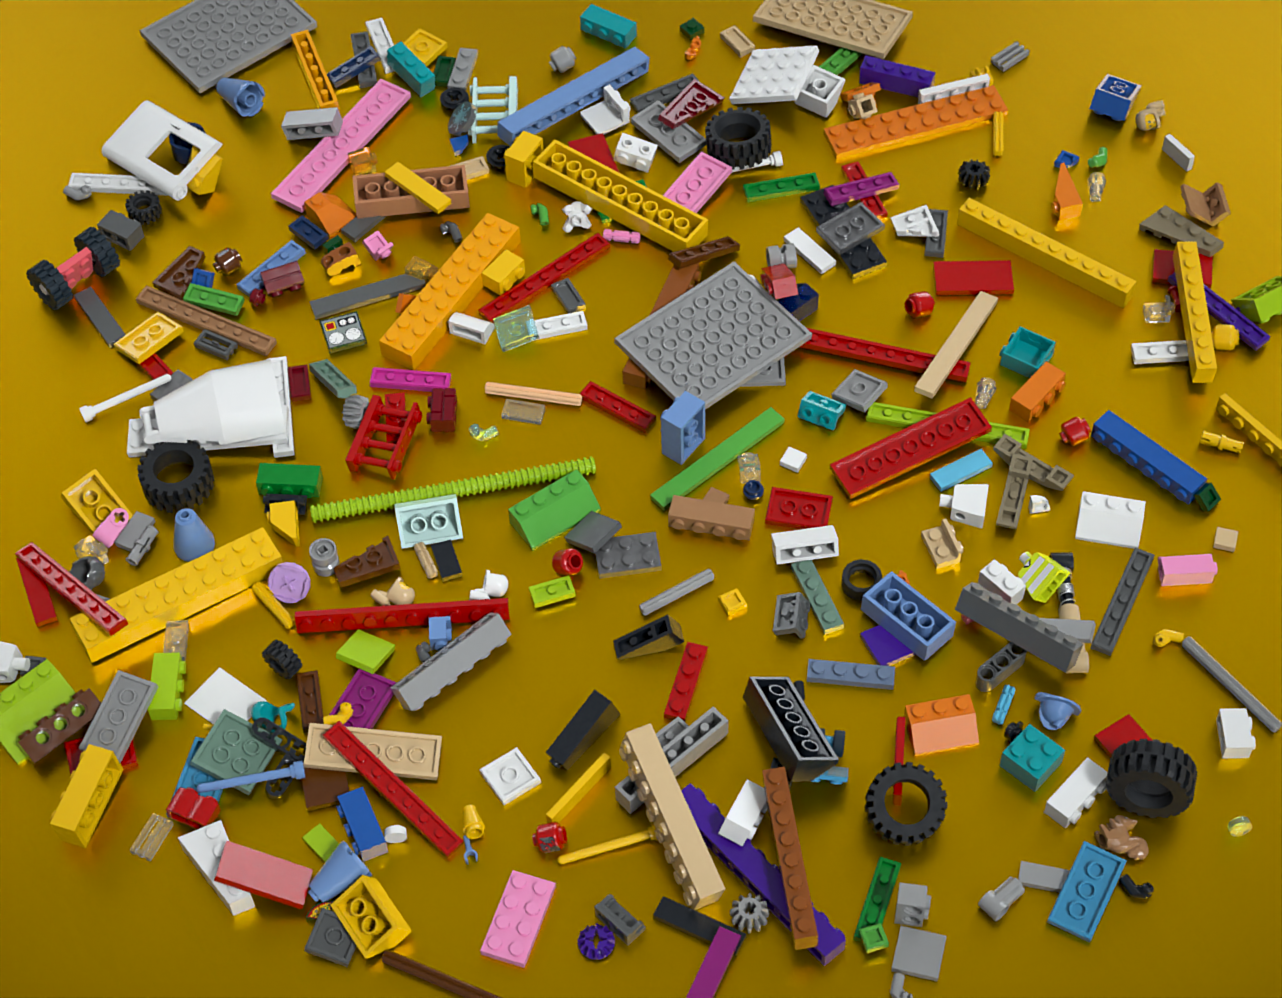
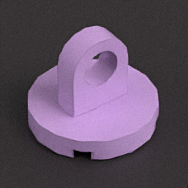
[268,562,311,603]

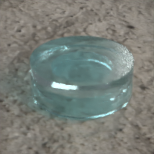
[1227,816,1252,836]

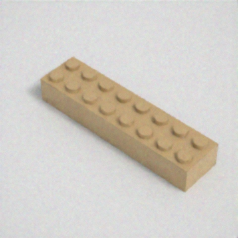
[619,723,725,910]

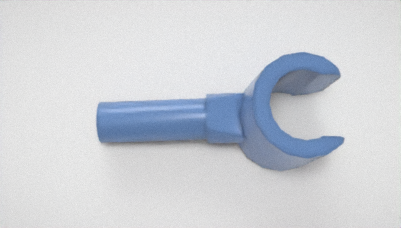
[463,835,478,864]

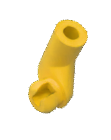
[1153,629,1184,647]
[323,702,353,725]

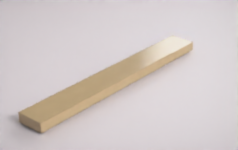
[914,291,998,399]

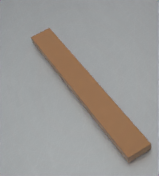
[136,286,277,357]

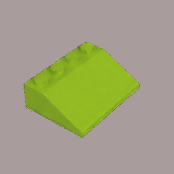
[0,659,83,766]

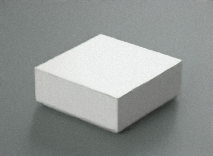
[780,447,807,473]

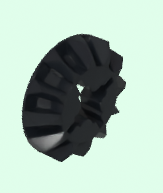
[440,87,469,111]
[486,145,510,169]

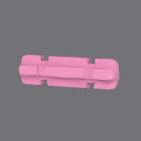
[603,229,640,244]

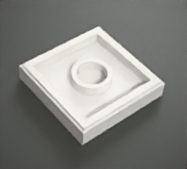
[480,747,541,805]

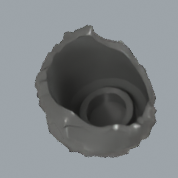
[68,556,105,590]

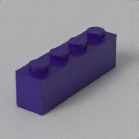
[859,56,935,97]

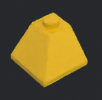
[186,145,223,195]

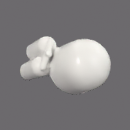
[469,570,508,600]

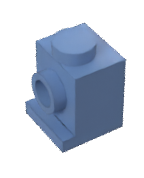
[429,616,452,651]

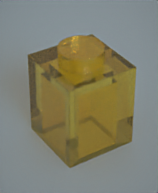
[348,147,378,176]

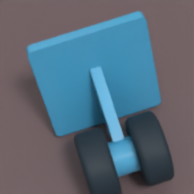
[811,728,848,785]

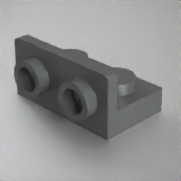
[773,592,810,639]

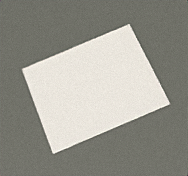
[184,667,267,724]

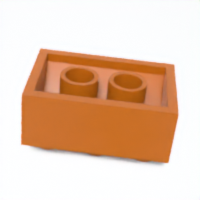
[904,694,979,757]

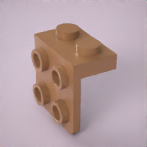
[1180,183,1231,227]

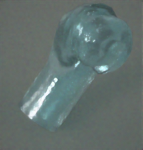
[469,424,499,441]

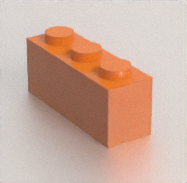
[1009,361,1066,422]

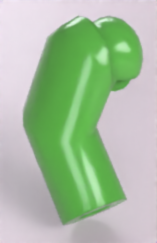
[1088,147,1108,168]
[531,203,549,226]

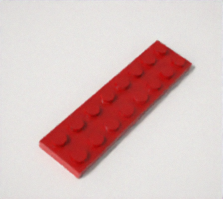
[830,397,992,499]

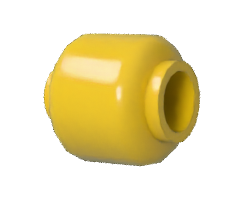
[1211,325,1239,350]

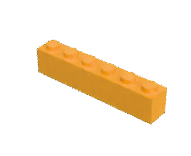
[291,30,340,112]

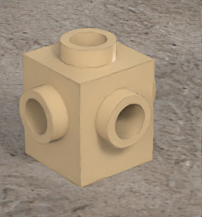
[848,93,878,119]

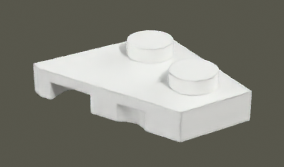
[891,205,939,237]

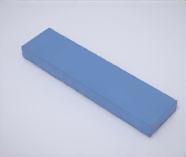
[237,240,306,297]

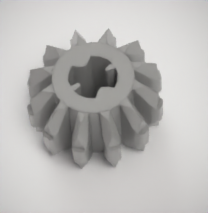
[342,395,369,429]
[730,892,769,934]

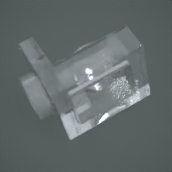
[1143,295,1175,323]

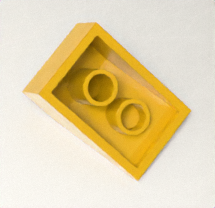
[61,469,133,533]

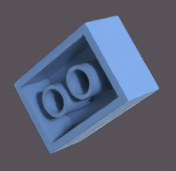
[660,391,705,465]

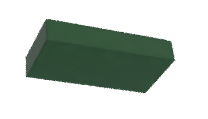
[433,56,456,87]

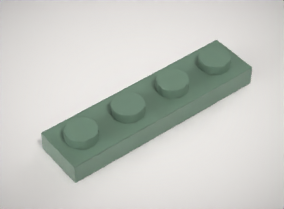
[309,359,357,398]
[791,560,844,635]

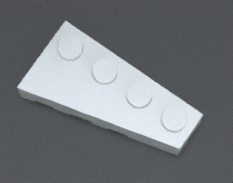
[178,820,255,916]

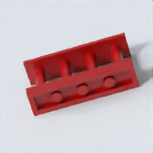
[345,395,422,480]

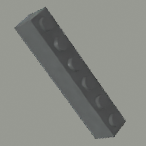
[955,582,1083,673]

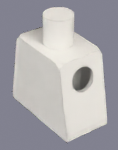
[939,484,989,528]
[0,641,30,683]

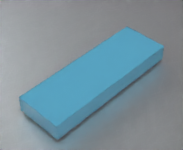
[929,449,993,492]

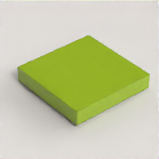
[336,629,395,674]

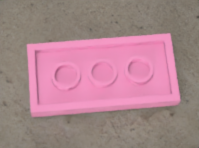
[663,151,732,213]
[480,870,556,968]

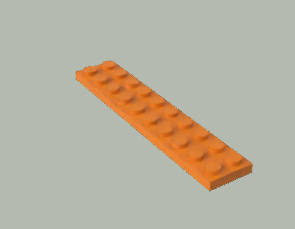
[823,85,1008,159]

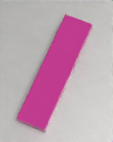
[370,367,451,392]

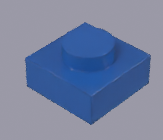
[192,268,215,288]

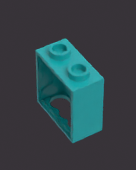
[999,326,1056,378]

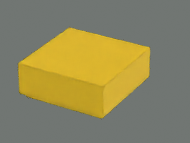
[718,588,747,616]

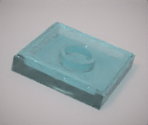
[493,305,540,352]

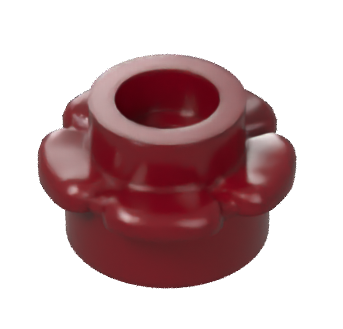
[249,288,266,307]

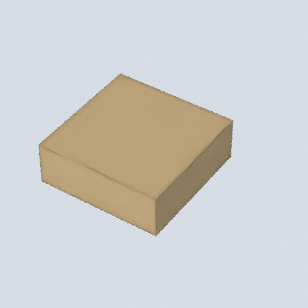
[1213,527,1238,552]

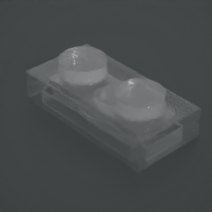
[163,620,189,661]

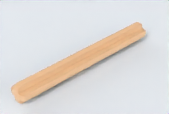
[485,382,582,406]

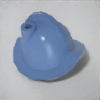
[1034,692,1082,730]

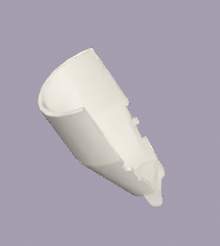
[139,359,286,444]

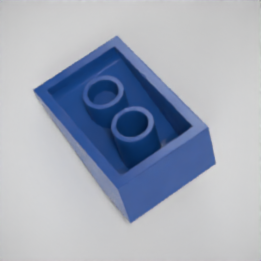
[1089,74,1142,121]

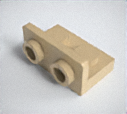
[921,519,963,569]

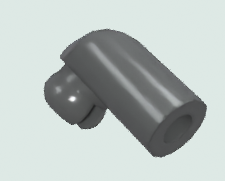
[440,221,463,243]

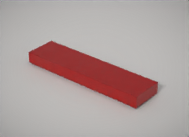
[841,161,888,220]
[579,381,656,433]
[16,558,58,627]
[893,716,906,806]

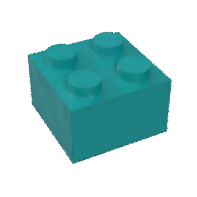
[999,724,1065,792]

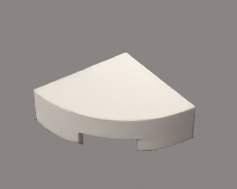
[1028,495,1050,513]

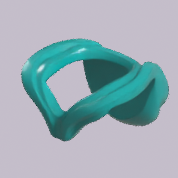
[251,701,295,733]

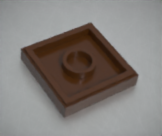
[301,768,350,811]

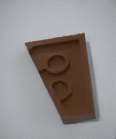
[152,246,206,300]
[334,535,401,588]

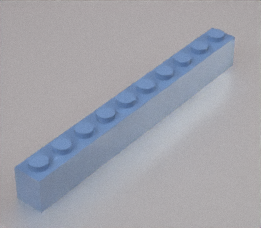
[497,47,649,146]

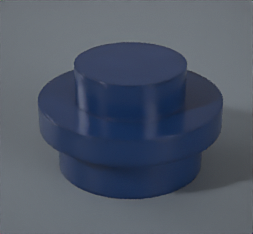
[743,480,764,500]

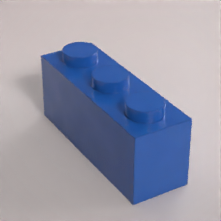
[336,787,388,862]

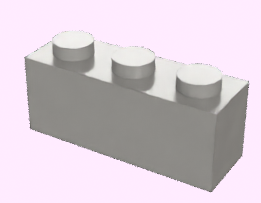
[281,107,343,140]

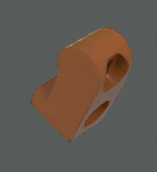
[321,242,361,276]

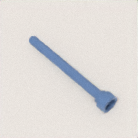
[197,761,305,793]

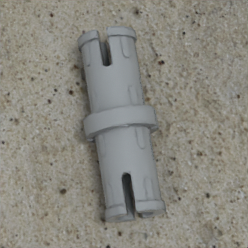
[126,525,159,566]

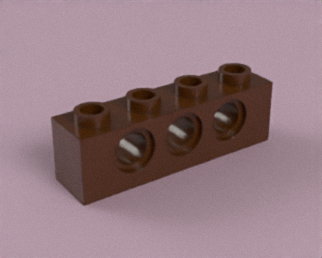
[17,688,101,765]

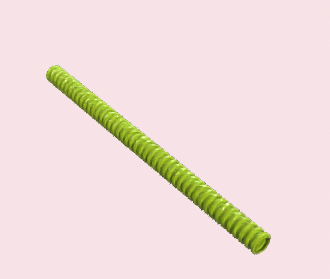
[310,456,596,523]

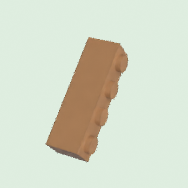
[668,495,755,541]

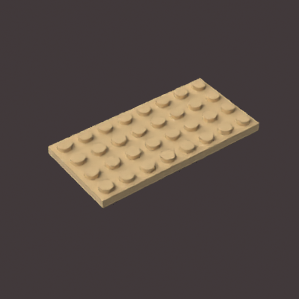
[753,0,913,59]

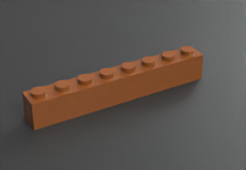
[622,263,702,390]
[762,767,818,950]

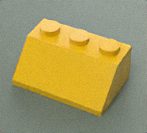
[330,875,412,959]

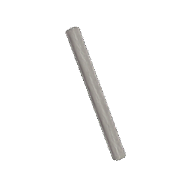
[1182,636,1282,732]

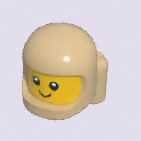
[1135,100,1165,131]
[370,577,415,606]

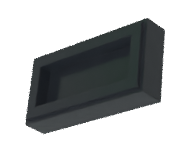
[431,539,463,582]

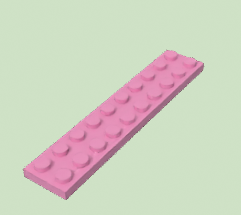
[271,79,411,213]

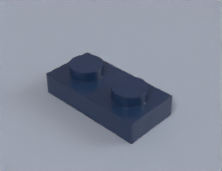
[288,215,329,250]

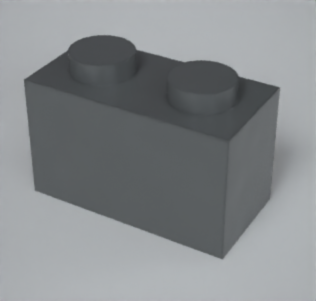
[97,210,144,251]

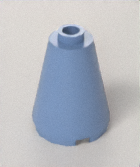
[216,77,265,117]
[173,508,215,562]
[308,840,373,903]

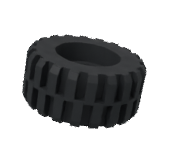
[1106,739,1197,818]

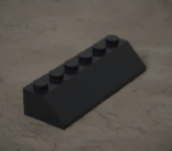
[743,677,839,782]

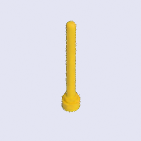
[557,823,658,865]

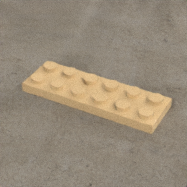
[304,723,442,780]

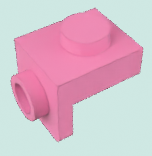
[362,231,393,261]

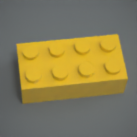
[50,744,124,848]

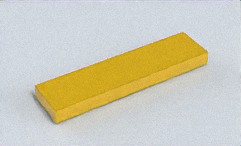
[385,162,452,214]
[546,753,611,823]

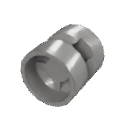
[766,243,797,269]
[309,538,340,577]

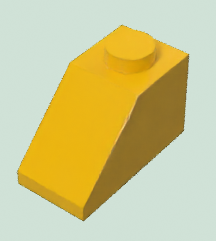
[267,501,300,547]

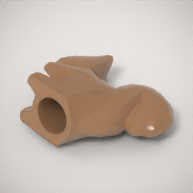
[1094,815,1149,860]

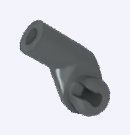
[415,642,431,663]

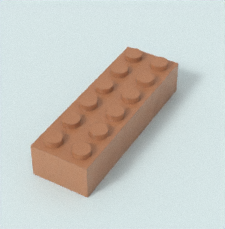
[353,165,470,219]

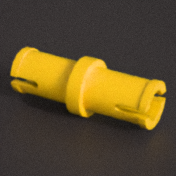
[1200,430,1244,454]

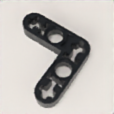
[252,718,306,799]

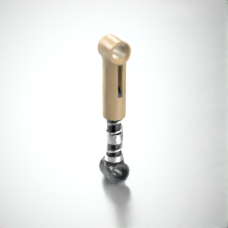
[1049,552,1089,673]

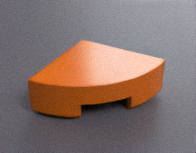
[395,293,416,313]

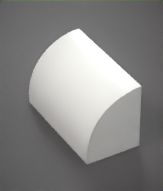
[448,312,495,344]

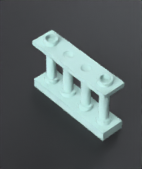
[468,76,518,143]

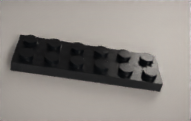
[800,185,887,279]

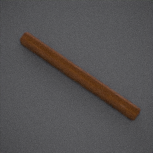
[382,950,502,998]

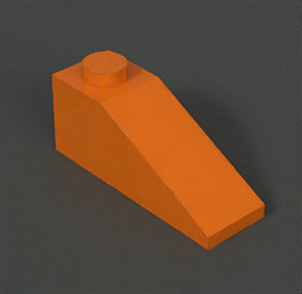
[1051,163,1083,220]

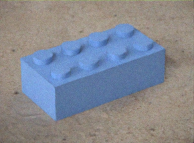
[861,571,956,661]

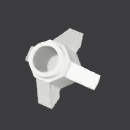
[562,201,592,233]

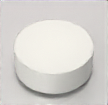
[384,825,407,843]

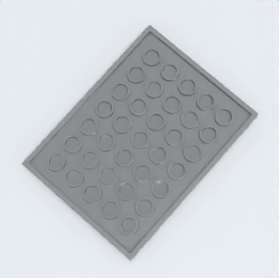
[140,0,317,93]
[614,262,812,410]

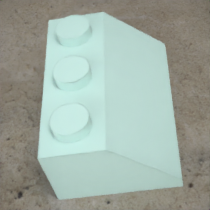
[394,494,463,549]

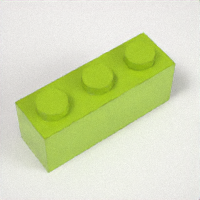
[147,653,186,720]

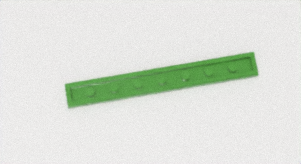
[650,407,785,511]

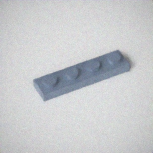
[807,659,895,690]

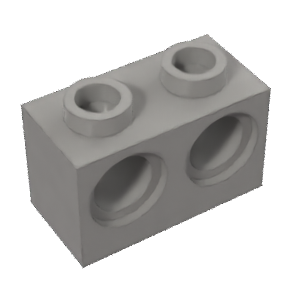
[894,883,931,927]

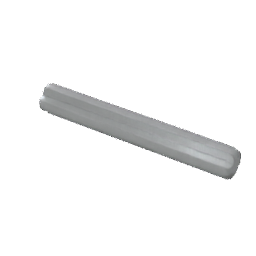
[639,569,714,615]

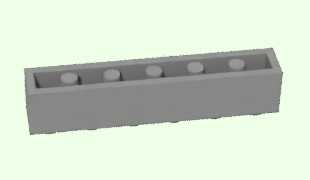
[391,612,512,711]
[615,707,728,814]

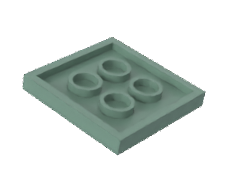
[190,709,282,795]

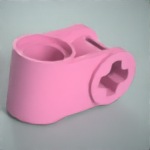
[92,508,129,548]

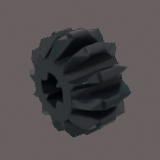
[958,159,990,190]

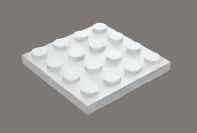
[729,46,819,104]

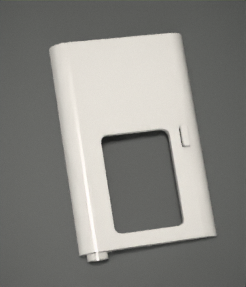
[102,101,223,201]

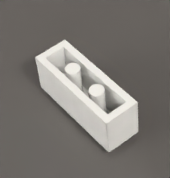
[771,525,839,564]
[1044,757,1108,829]
[718,779,768,846]

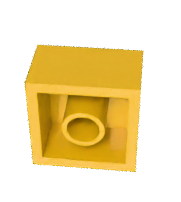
[504,131,544,188]

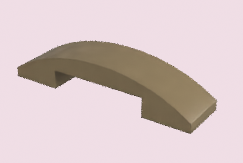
[993,434,1074,491]
[996,454,1033,529]

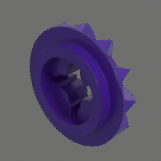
[578,923,615,960]

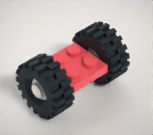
[26,226,120,310]

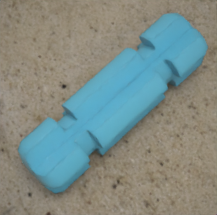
[992,685,1015,725]

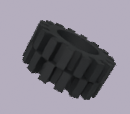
[125,190,162,225]
[262,639,303,680]

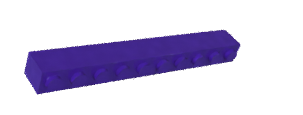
[681,783,846,966]

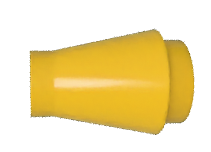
[462,805,485,839]

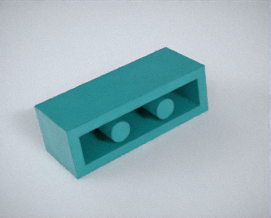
[580,4,637,49]
[387,41,435,97]

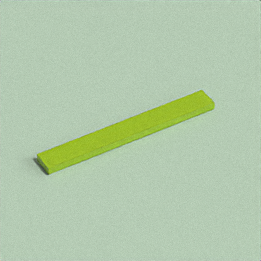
[866,402,1030,449]

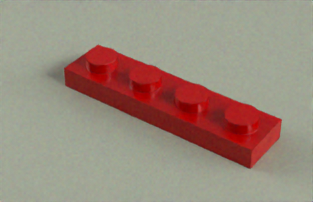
[664,642,708,722]

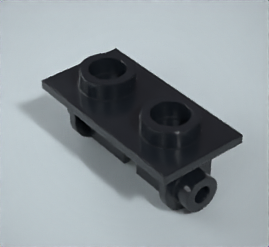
[263,493,307,515]

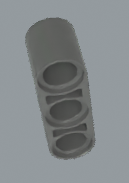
[975,642,1027,692]

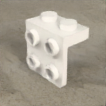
[581,85,630,135]

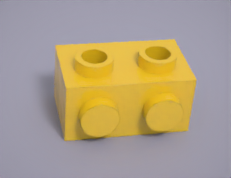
[482,249,525,295]

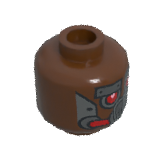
[213,247,242,276]

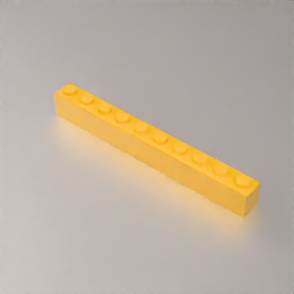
[957,198,1137,309]

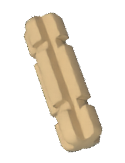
[414,542,438,579]

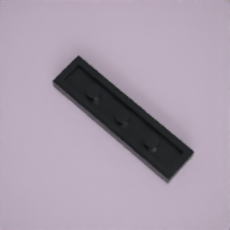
[653,896,746,956]

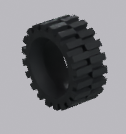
[705,107,772,170]
[137,440,215,513]
[864,762,947,846]

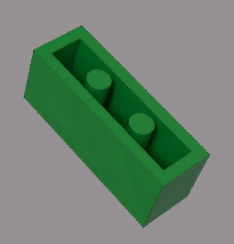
[256,463,323,498]

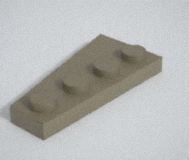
[1139,205,1224,257]

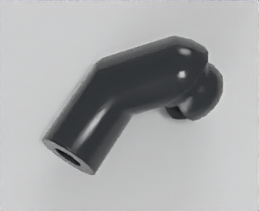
[1119,874,1154,899]

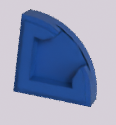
[450,135,469,156]
[1054,150,1079,168]

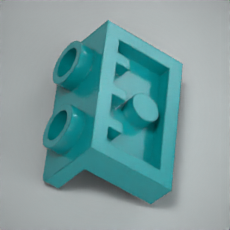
[797,391,847,430]

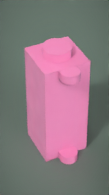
[1158,554,1218,586]

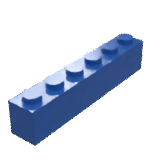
[1091,410,1207,505]

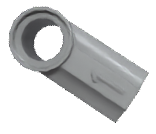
[978,876,1025,921]

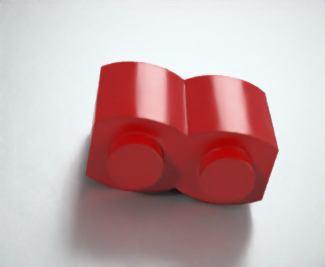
[166,787,221,830]

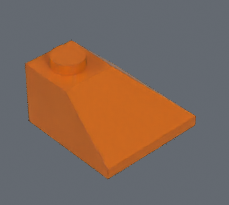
[304,192,357,237]

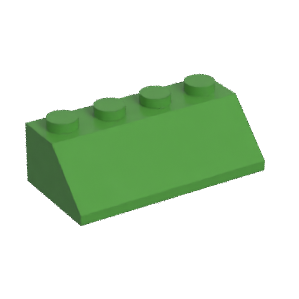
[508,469,601,551]

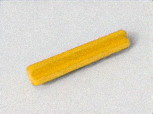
[993,111,1003,156]
[252,582,295,629]

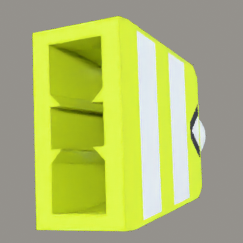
[1018,552,1070,603]

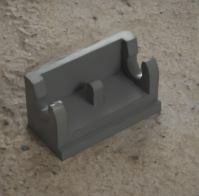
[594,894,646,946]

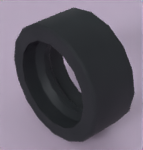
[841,559,882,601]

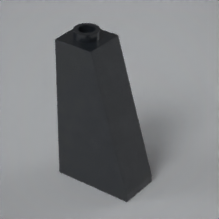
[546,689,620,771]

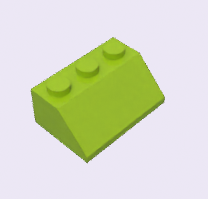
[1231,276,1282,324]

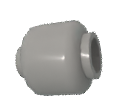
[549,46,576,73]

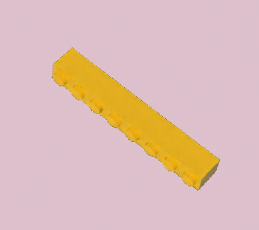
[1173,242,1217,383]

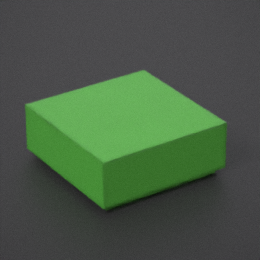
[859,923,889,953]

